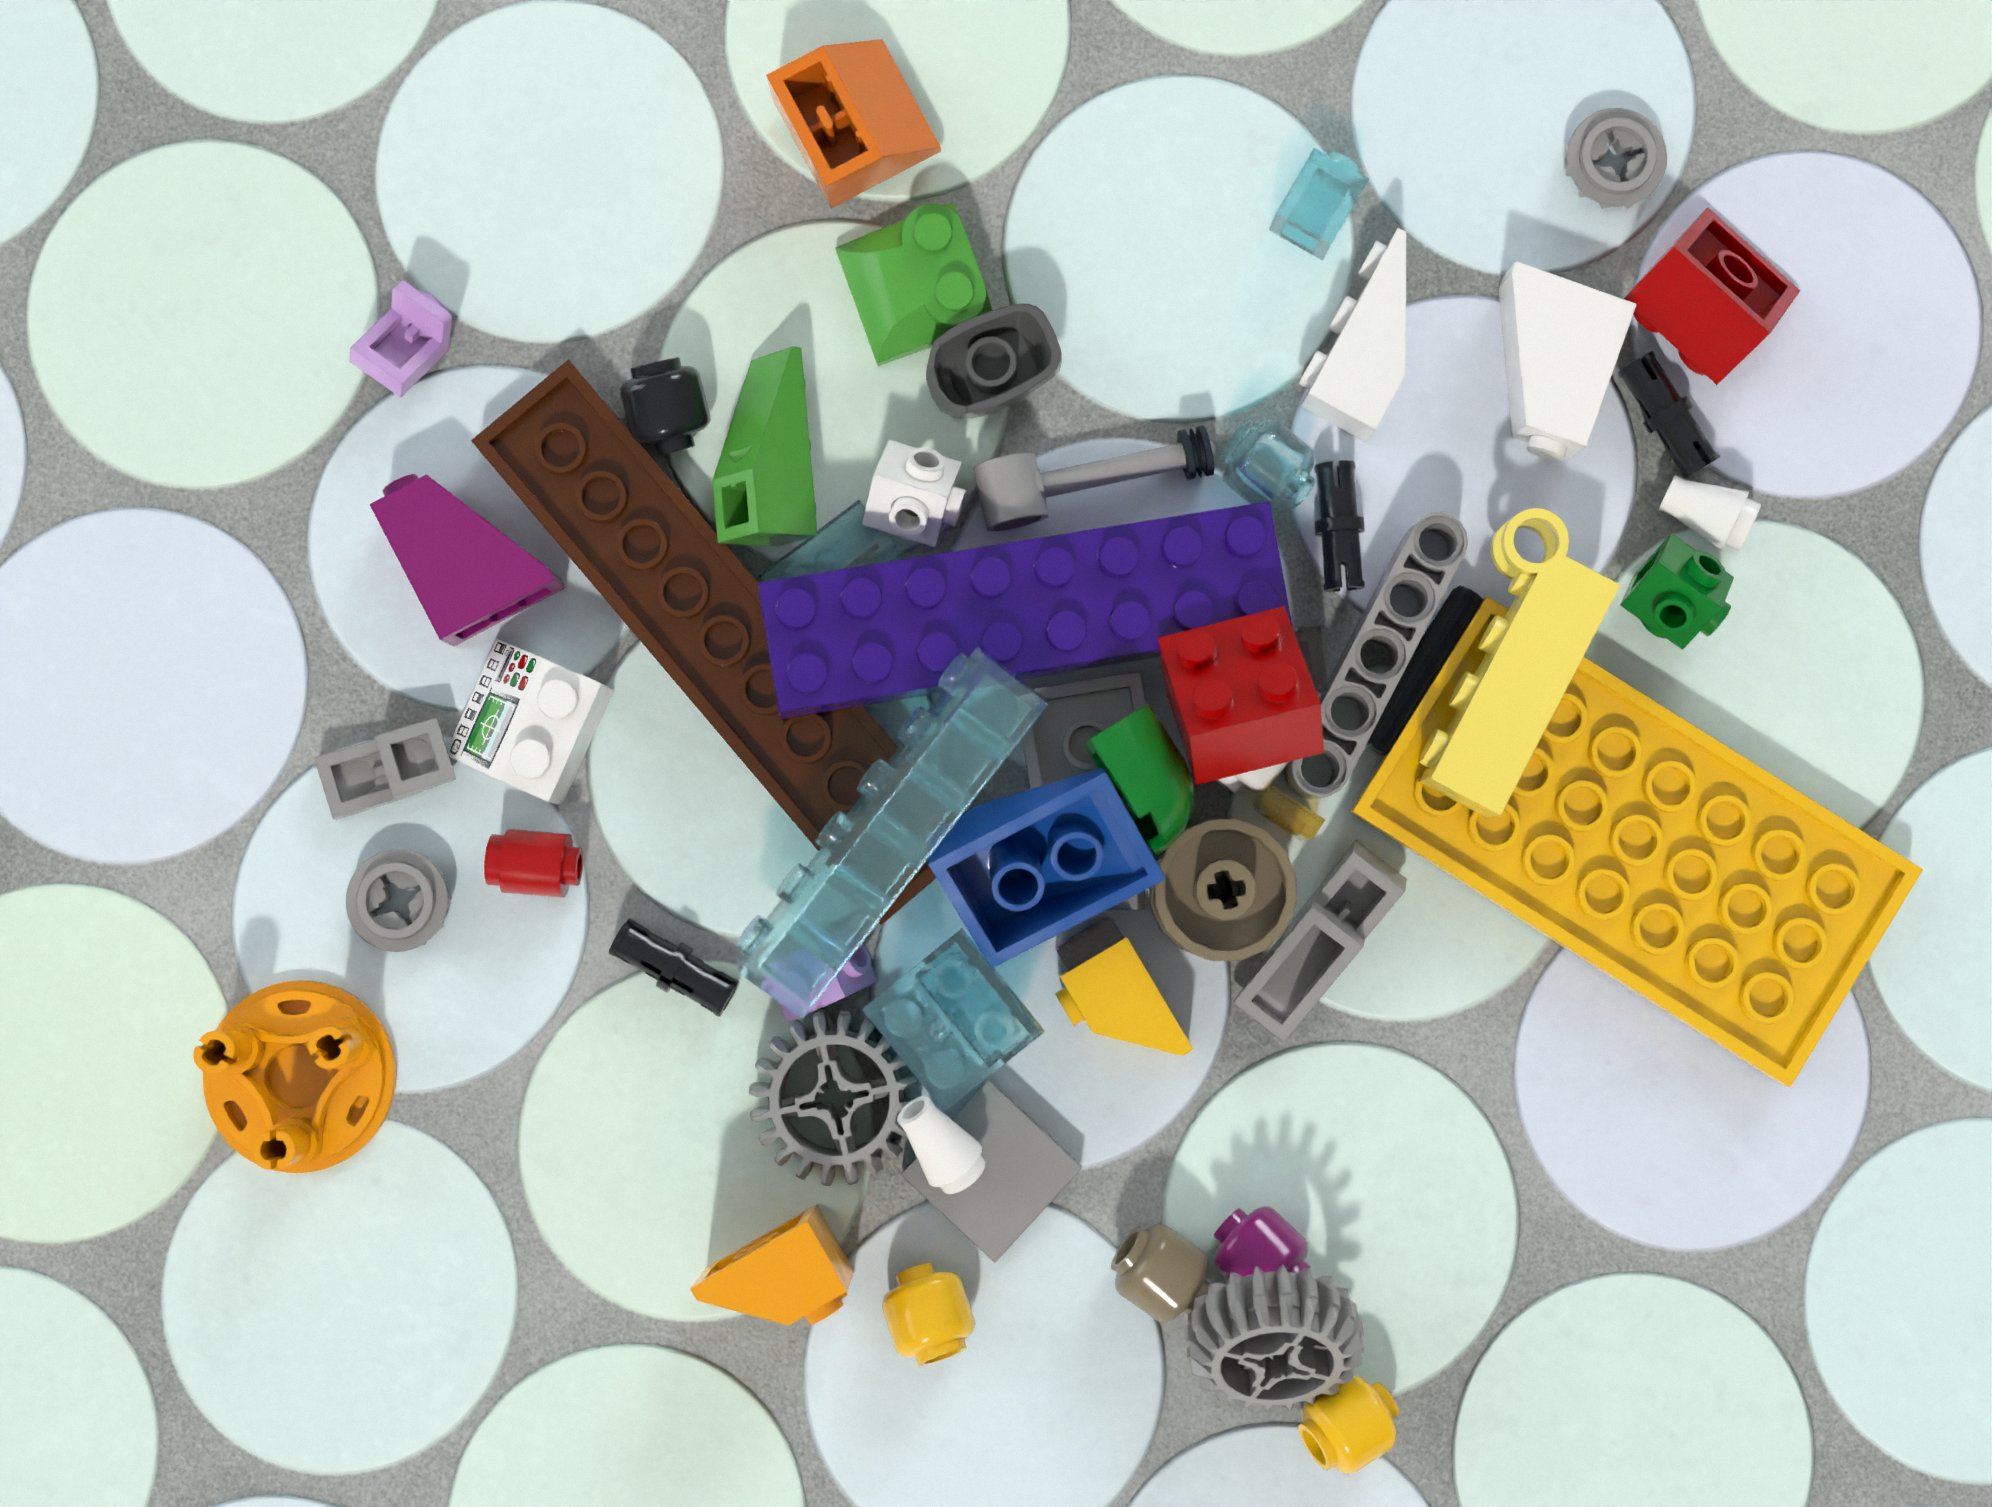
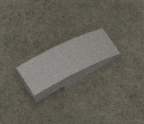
[1233,840,1407,1042]

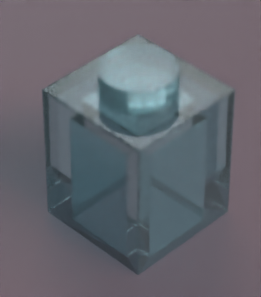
[1269,148,1369,261]

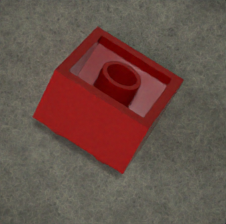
[1624,207,1800,385]

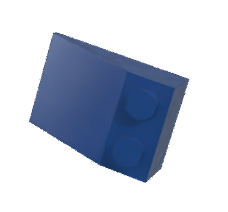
[925,767,1166,969]

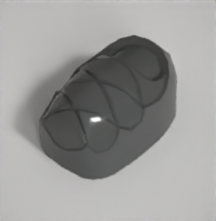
[926,304,1062,419]

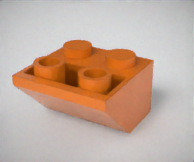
[766,39,941,209]

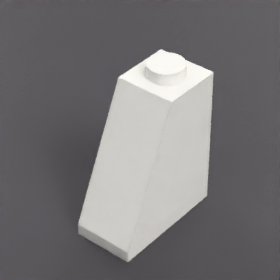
[1498,261,1637,461]

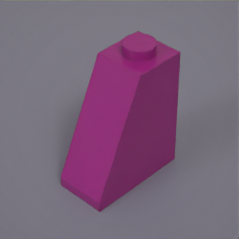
[369,474,566,646]

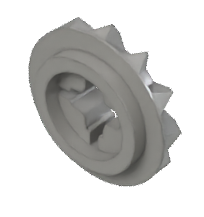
[1565,108,1667,209]
[346,849,451,952]

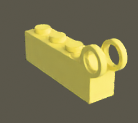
[1418,508,1620,818]

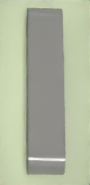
[1284,512,1468,800]

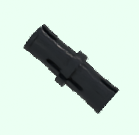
[1617,351,1720,479]
[1314,460,1365,592]
[609,918,740,1017]

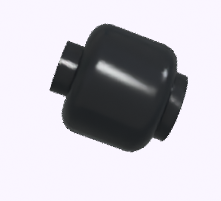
[620,357,711,454]

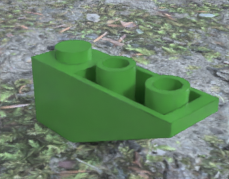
[712,346,818,547]

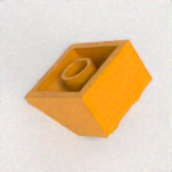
[690,1204,854,1326]

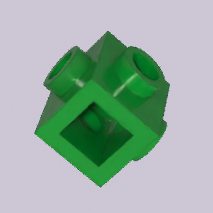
[1620,533,1734,650]

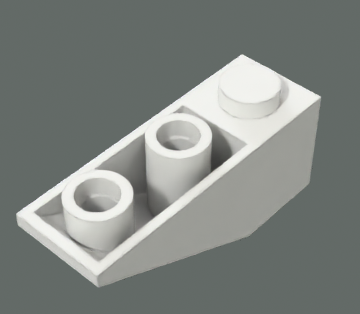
[1299,228,1406,442]

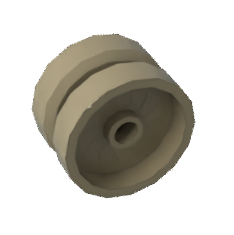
[1149,819,1297,961]

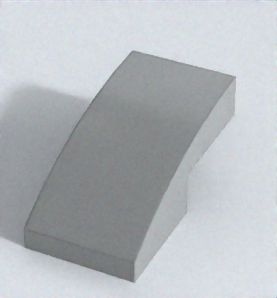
[314,717,456,820]

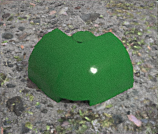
[1084,704,1194,857]

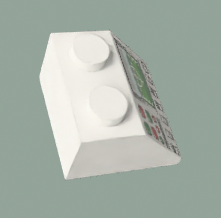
[447,639,614,805]

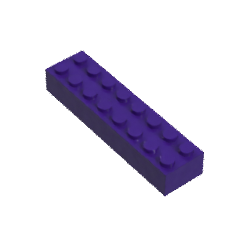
[758,501,1293,719]

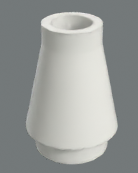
[1658,475,1761,550]
[897,1096,985,1194]

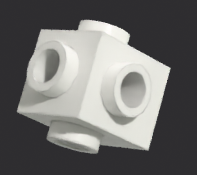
[862,440,966,547]

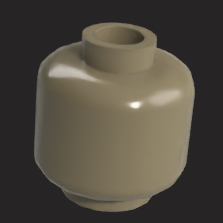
[1111,1223,1210,1322]

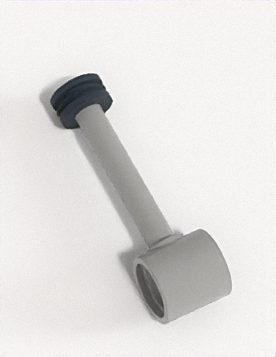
[973,425,1216,531]

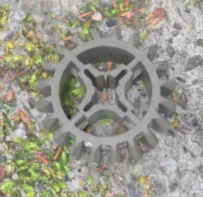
[749,1010,922,1186]
[1185,1264,1364,1411]

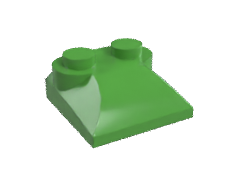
[835,202,992,366]

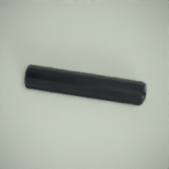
[1366,585,1484,755]

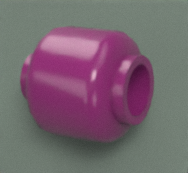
[1213,1206,1311,1281]

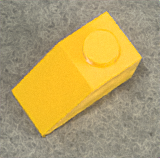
[1054,936,1193,1056]

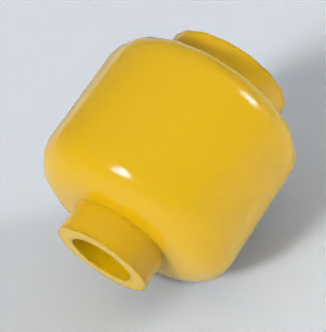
[882,1263,975,1366]
[1298,1375,1399,1474]

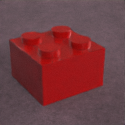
[1157,606,1324,785]

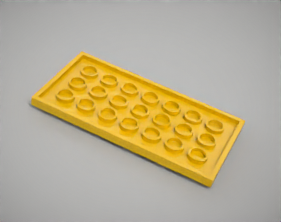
[1349,596,1923,1087]

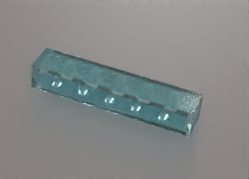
[736,646,1048,1019]

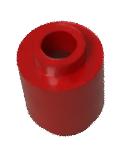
[484,829,583,898]

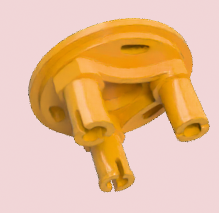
[193,980,397,1173]

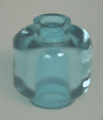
[1219,418,1315,512]

